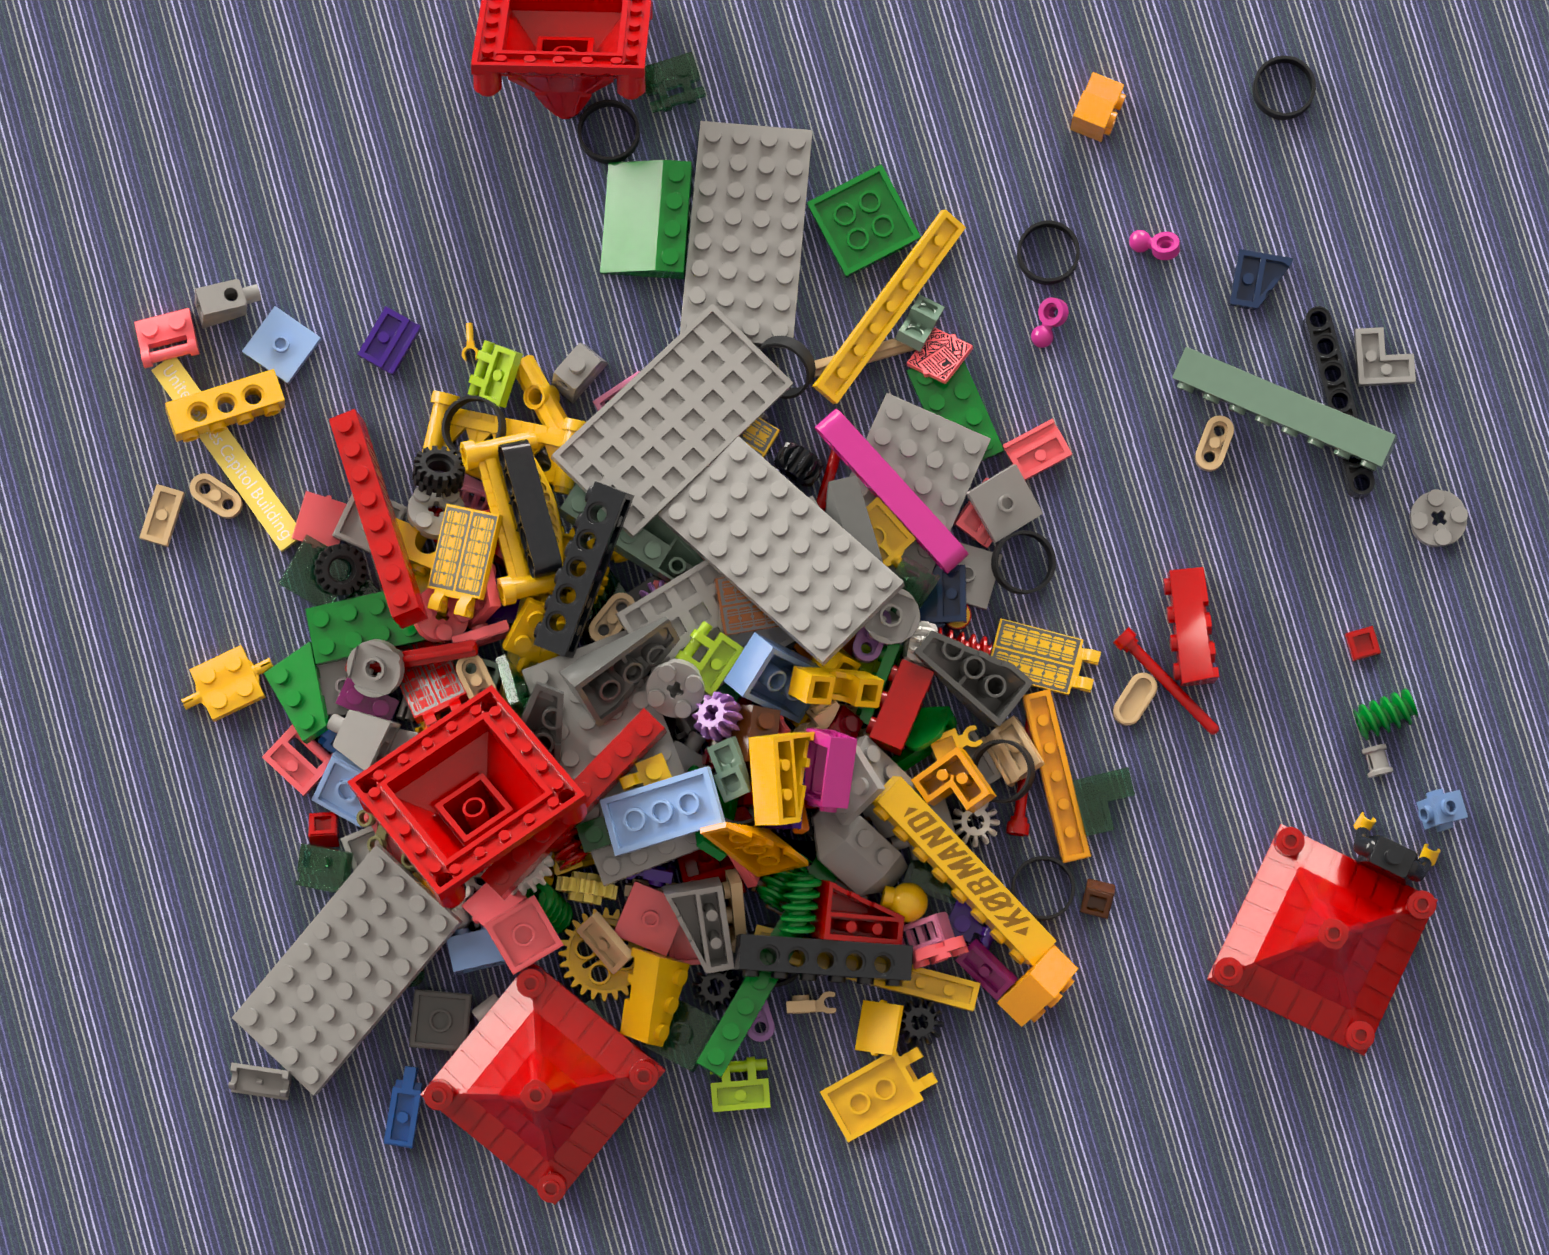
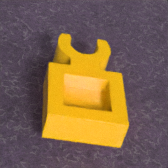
[930,725,983,761]

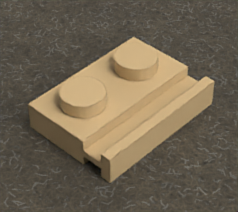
[981,715,1045,787]

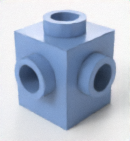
[1416,789,1468,832]

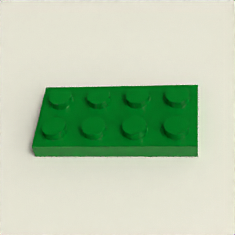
[906,361,1004,462]
[305,591,428,666]

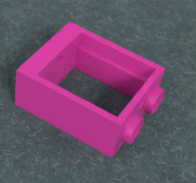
[804,728,857,813]

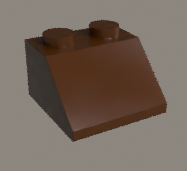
[709,705,781,769]

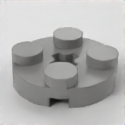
[407,486,465,540]
[1409,489,1468,547]
[864,589,920,645]
[347,639,405,698]
[646,659,705,718]

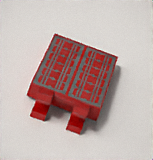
[397,641,469,727]

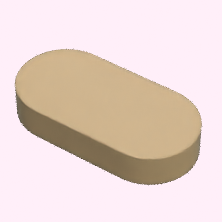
[1113,673,1157,726]

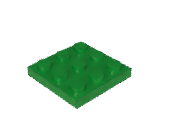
[807,164,921,278]

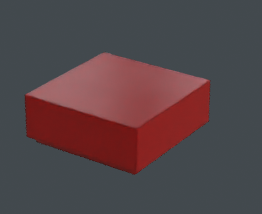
[1344,626,1381,662]

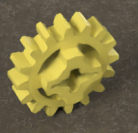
[555,871,618,905]

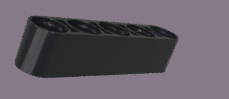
[498,439,563,579]

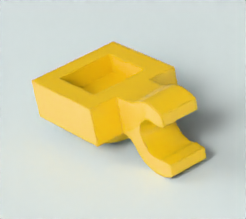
[619,753,672,792]

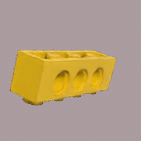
[165,369,285,442]

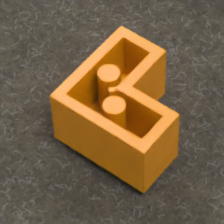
[1070,72,1126,142]
[911,746,997,813]
[997,944,1078,1027]

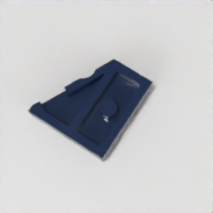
[1229,249,1293,311]
[918,565,967,624]

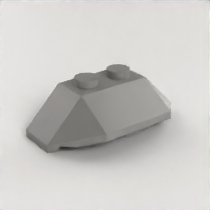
[811,808,908,896]

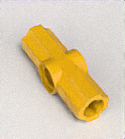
[516,355,568,429]

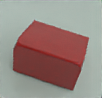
[308,812,339,848]

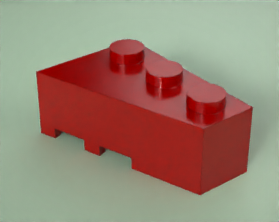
[866,659,934,756]
[809,880,905,945]

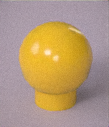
[880,883,928,922]

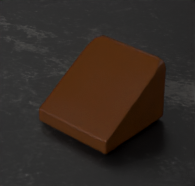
[1080,878,1115,919]

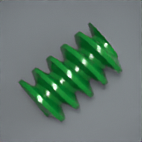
[1353,688,1418,741]
[755,852,813,913]
[778,871,822,934]
[525,882,573,934]

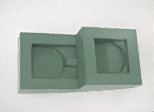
[895,295,945,352]
[707,736,751,803]

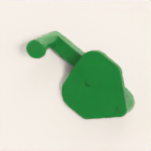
[891,706,957,771]

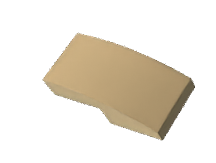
[793,700,840,732]

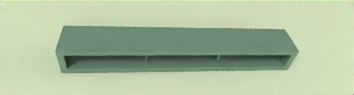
[1172,347,1398,471]

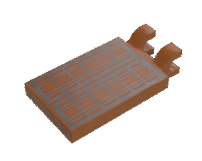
[714,577,779,636]

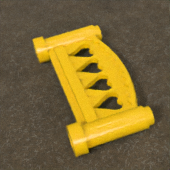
[422,391,586,495]
[460,432,564,606]

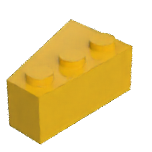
[748,732,815,825]
[620,947,690,1047]

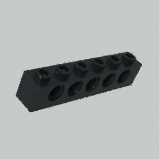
[534,481,634,658]
[734,934,913,987]

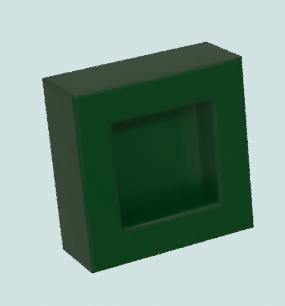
[575,816,612,854]

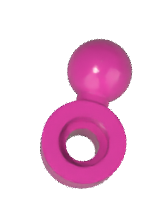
[1129,230,1180,260]
[1031,297,1069,348]

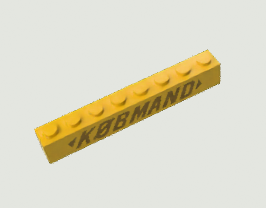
[872,776,1056,966]

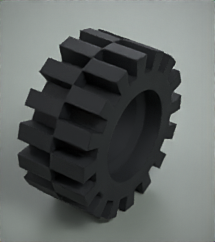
[412,446,465,497]
[314,544,368,595]

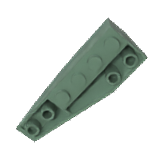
[559,484,704,582]

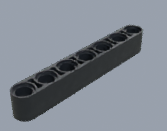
[1303,306,1375,499]

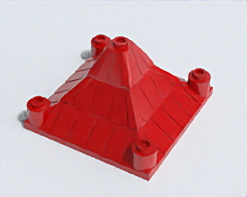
[471,0,653,119]
[348,685,588,908]
[1206,824,1438,1056]
[420,963,666,1205]

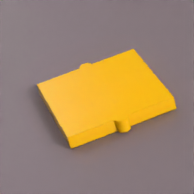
[855,1000,904,1056]

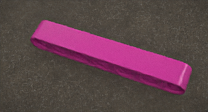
[814,409,969,574]

